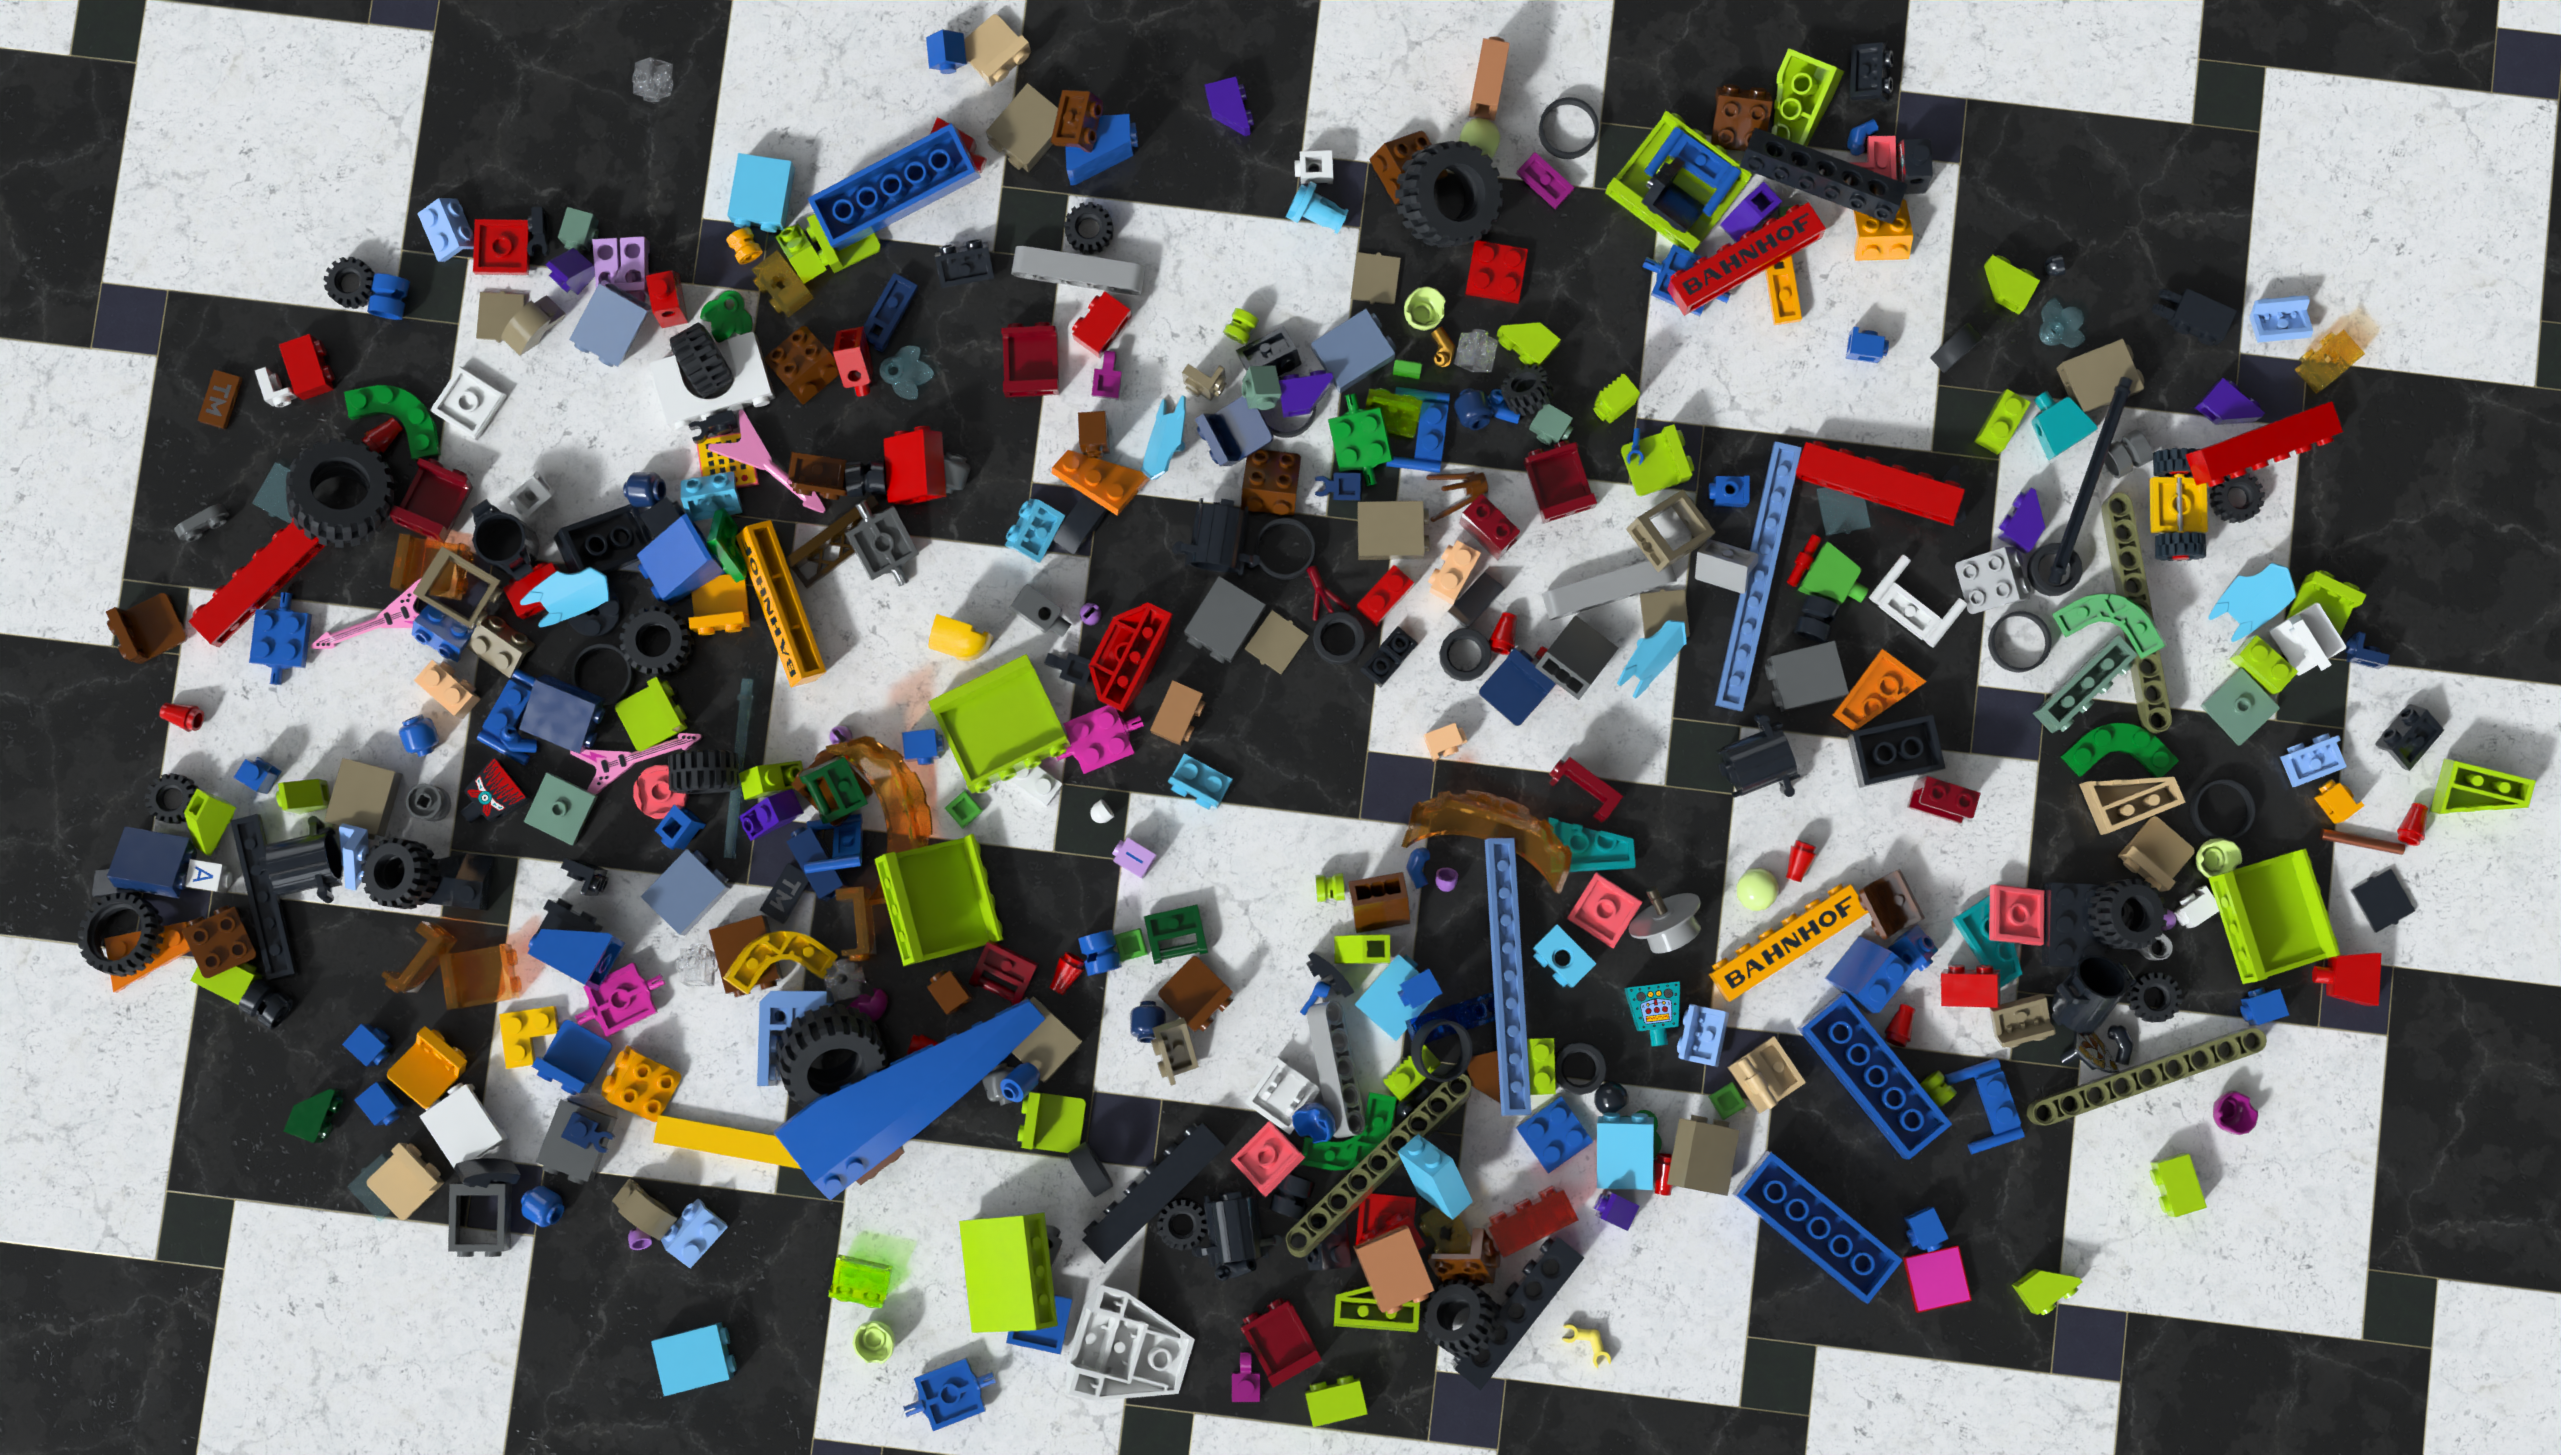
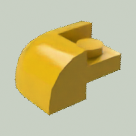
[928,614,994,661]

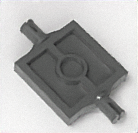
[845,500,919,587]

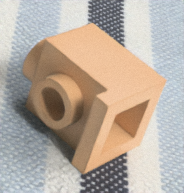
[1423,723,1467,762]

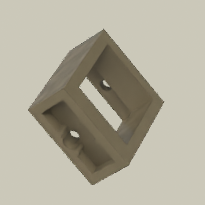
[1626,489,1715,573]
[413,546,503,630]

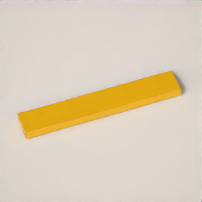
[653,1115,801,1169]

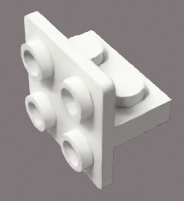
[2270,602,2346,675]

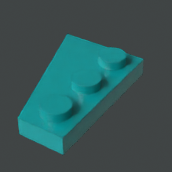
[1548,817,1636,873]
[1952,895,2022,988]

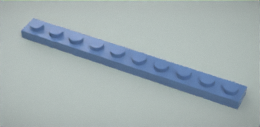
[1715,442,1802,711]
[1485,838,1531,1116]

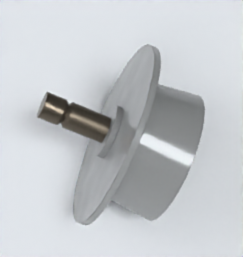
[1629,886,1701,953]

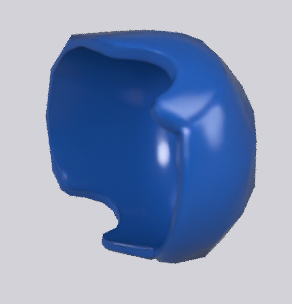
[1292,1102,1336,1143]

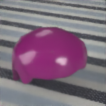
[846,988,888,1022]
[2213,1091,2259,1135]

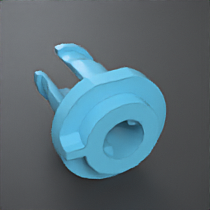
[1286,181,1349,234]

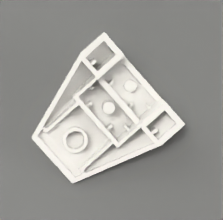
[1066,1284,1195,1401]

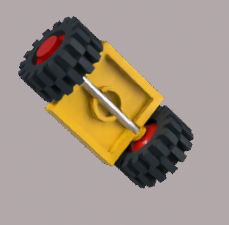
[2149,448,2208,561]

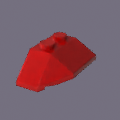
[1089,602,1173,712]

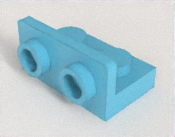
[681,472,742,521]
[1005,498,1065,563]
[1168,754,1232,810]

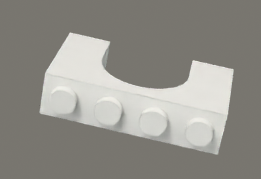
[649,332,776,431]

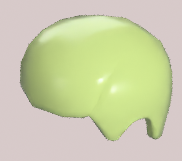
[1459,118,1501,159]
[1404,286,1445,331]
[2196,838,2242,878]
[1737,868,1779,911]
[852,1321,896,1364]

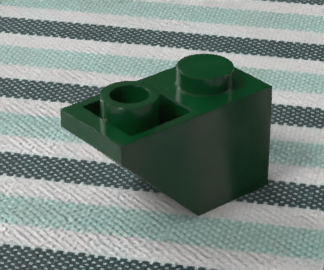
[283,1088,343,1143]

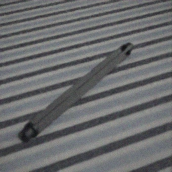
[2048,377,2132,585]

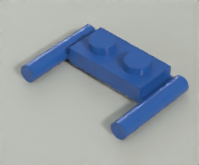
[1644,127,1742,217]
[1386,387,1450,473]
[477,669,536,766]
[804,814,863,874]
[1944,1058,2024,1154]

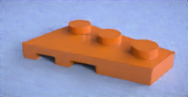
[1051,450,1149,516]
[1832,649,1927,731]
[104,922,191,993]

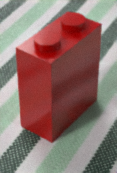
[884,426,946,505]

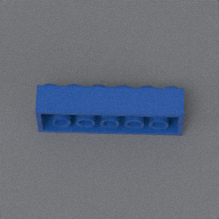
[807,123,981,252]
[1797,993,1952,1160]
[1732,1151,1903,1304]

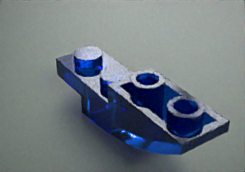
[1405,992,1496,1044]

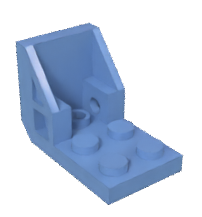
[757,991,835,1086]

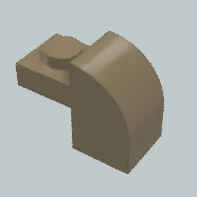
[501,295,566,356]
[612,1179,677,1240]

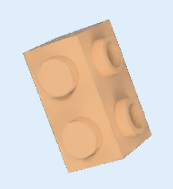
[1428,540,1481,605]
[414,660,481,719]

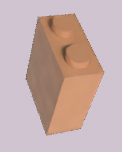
[1469,37,1510,121]
[1354,1225,1434,1314]

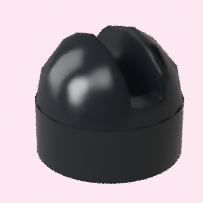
[2044,253,2066,276]

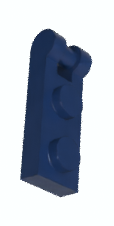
[863,273,919,352]

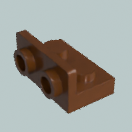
[1051,90,1103,153]

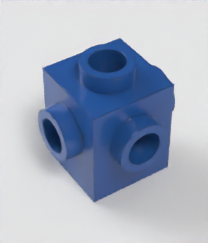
[1888,924,1938,972]

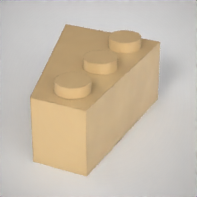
[2079,777,2185,835]

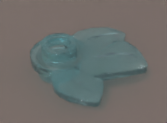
[2039,298,2086,348]
[880,346,934,400]

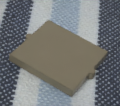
[1350,252,1401,305]
[476,291,525,343]
[1639,589,1690,638]
[1245,610,1309,675]

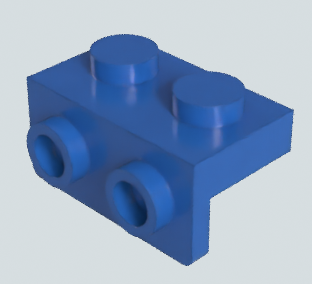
[412,604,476,662]

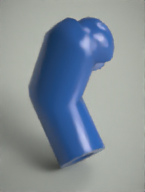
[1406,847,1430,889]

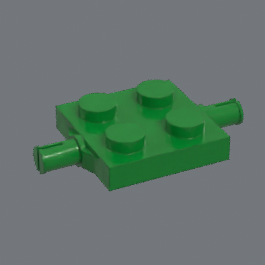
[1328,393,1394,486]

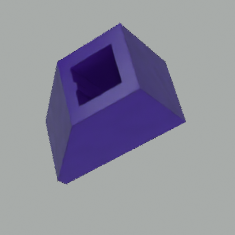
[1205,77,1254,136]
[1720,182,1782,243]
[546,248,595,295]
[1279,370,1333,418]
[2195,378,2265,425]
[1997,487,2045,554]
[739,789,804,841]
[1594,1191,1640,1231]

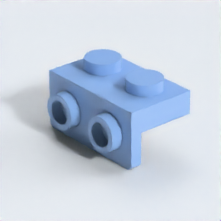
[418,198,474,262]
[2249,295,2313,343]
[2280,733,2347,787]
[339,823,369,891]
[1677,1004,1729,1067]
[661,1199,728,1268]

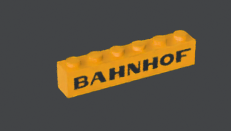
[736,520,826,688]
[1709,883,1869,1002]

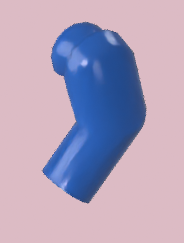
[1847,119,1878,156]
[1488,389,1521,424]
[499,725,537,753]

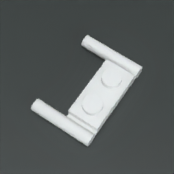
[1869,555,1967,648]

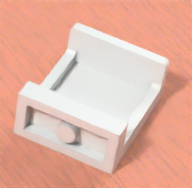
[420,1083,509,1168]

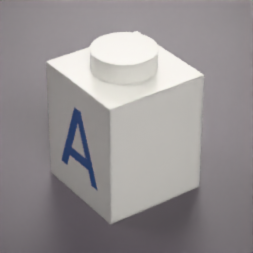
[185,859,233,893]

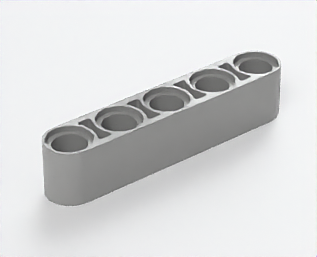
[1011,246,1146,295]
[1542,560,1677,620]
[1307,1001,1366,1138]

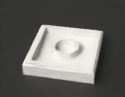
[430,366,507,440]

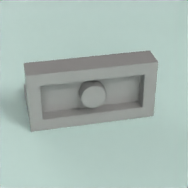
[1695,539,1759,594]

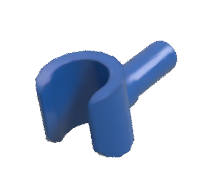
[1626,428,1644,465]
[1300,981,1331,1015]

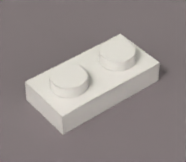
[1010,766,1063,806]

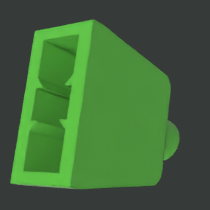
[1798,542,1869,605]

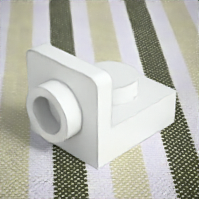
[255,367,298,407]

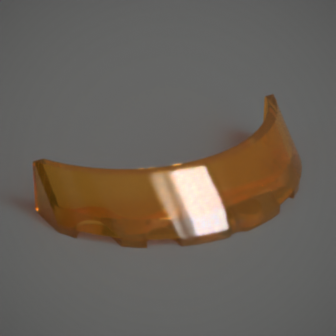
[825,736,933,905]
[1401,790,1572,894]

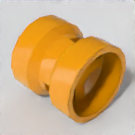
[726,227,763,264]

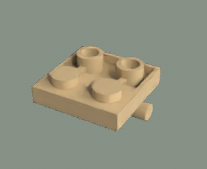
[1728,1036,1806,1113]

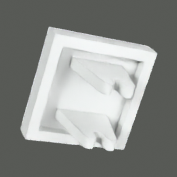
[1245,1057,1321,1134]

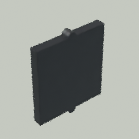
[2350,869,2415,933]

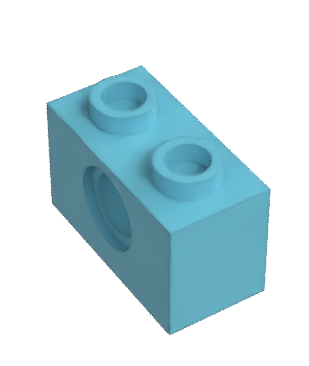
[1532,925,1596,988]

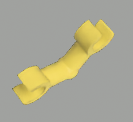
[1562,1323,1611,1368]

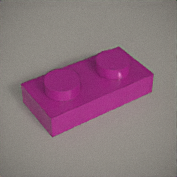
[1516,152,1574,210]

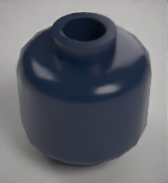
[1454,388,1494,430]
[623,472,666,507]
[1130,1001,1166,1043]

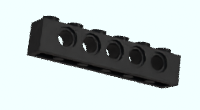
[1739,128,1908,224]
[1453,1235,1584,1391]

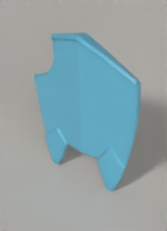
[1140,395,1186,480]
[2208,563,2296,642]
[520,567,609,627]
[1617,620,1686,699]

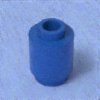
[1000,1062,1040,1102]

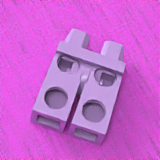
[592,237,650,302]

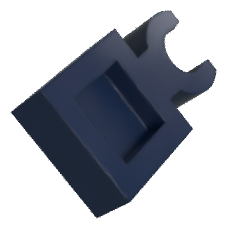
[1315,473,1362,500]
[561,1111,616,1153]

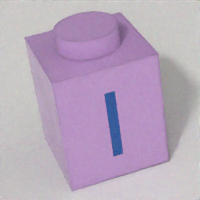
[1112,838,1157,879]

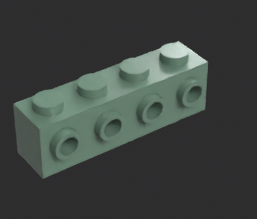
[2033,635,2138,733]

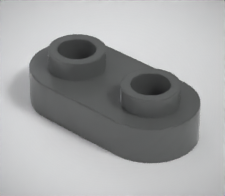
[174,504,229,542]

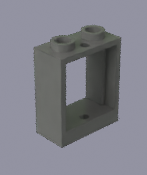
[448,1183,512,1257]

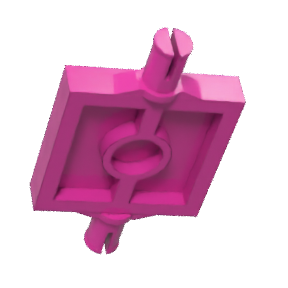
[1056,705,1144,774]
[575,963,665,1037]

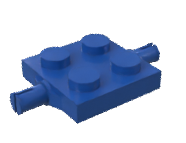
[1642,244,1731,316]
[249,592,312,685]
[903,1357,996,1431]

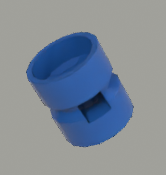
[367,273,410,320]
[1078,930,1122,976]

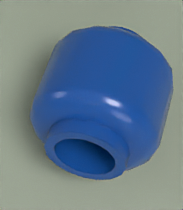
[399,714,439,757]
[521,1186,564,1227]

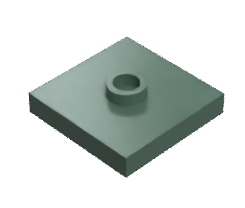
[2200,668,2280,746]
[524,772,598,846]

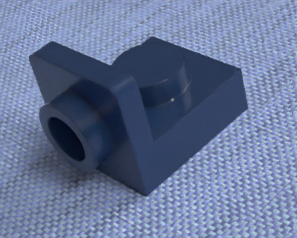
[2345,632,2390,669]

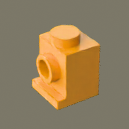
[2314,779,2365,824]

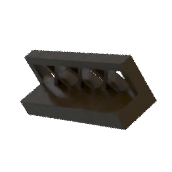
[785,495,883,589]

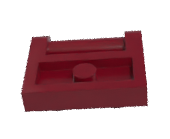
[969,940,1039,1005]

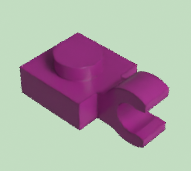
[1091,351,1122,400]
[1232,1352,1260,1402]

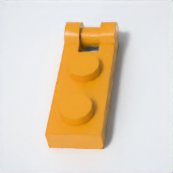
[1765,255,1802,325]

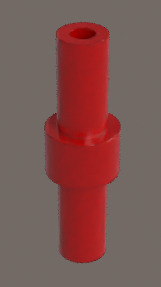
[1787,534,1822,587]

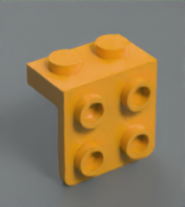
[1853,199,1913,261]
[689,574,750,636]
[387,1026,467,1109]
[601,1045,681,1122]

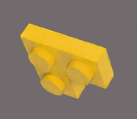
[499,1006,559,1069]

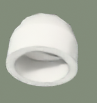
[1091,799,1114,823]

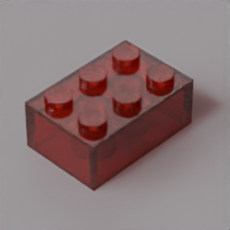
[1485,1185,1579,1258]

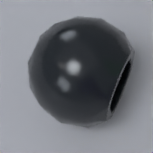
[1594,1082,1629,1114]

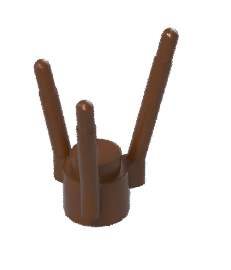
[1426,471,1488,522]

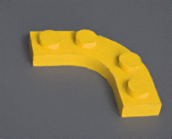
[723,931,838,994]

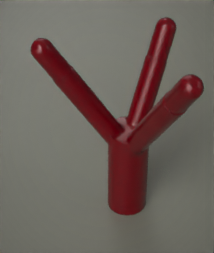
[1307,566,1351,621]

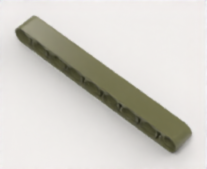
[2101,493,2172,734]
[2027,1028,2267,1125]
[1286,1074,1471,1257]

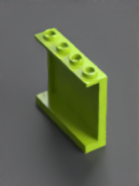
[1605,111,1753,253]
[928,654,1071,794]
[875,834,1003,966]
[2209,849,2341,984]
[959,1212,1058,1333]

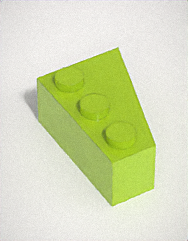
[2430,758,2536,814]
[1334,1286,1420,1332]

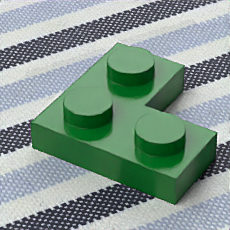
[706,508,748,583]

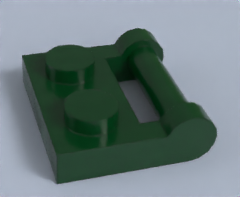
[799,754,868,824]
[1144,904,1208,965]

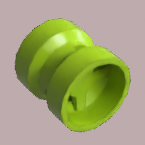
[1223,308,1259,345]
[1315,873,1345,902]
[1920,1070,1957,1108]

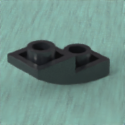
[1053,495,1108,555]
[1360,626,1418,688]
[1306,952,1354,998]
[454,1158,521,1188]

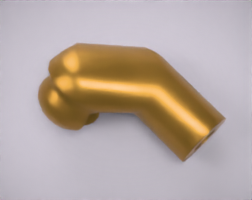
[1431,327,1455,367]

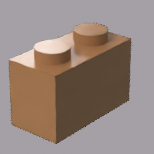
[1150,681,1206,746]

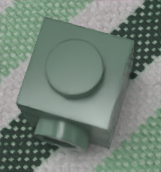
[558,207,599,252]
[1242,366,1282,410]
[1529,403,1573,446]

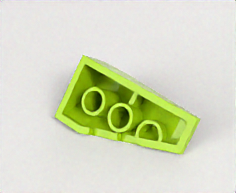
[1772,48,1844,147]

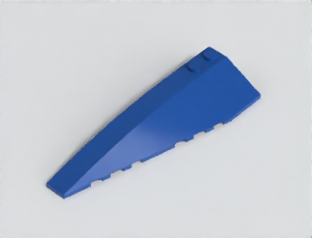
[774,999,1045,1200]

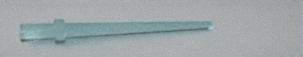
[724,678,754,859]

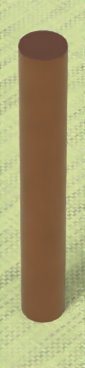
[2320,829,2405,855]

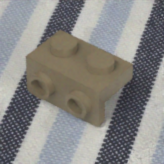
[1182,364,1227,401]
[466,615,535,678]
[1990,994,2056,1048]
[1151,1017,1199,1086]

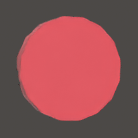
[633,765,689,819]

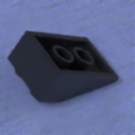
[553,504,652,575]

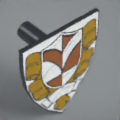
[2060,1031,2119,1073]

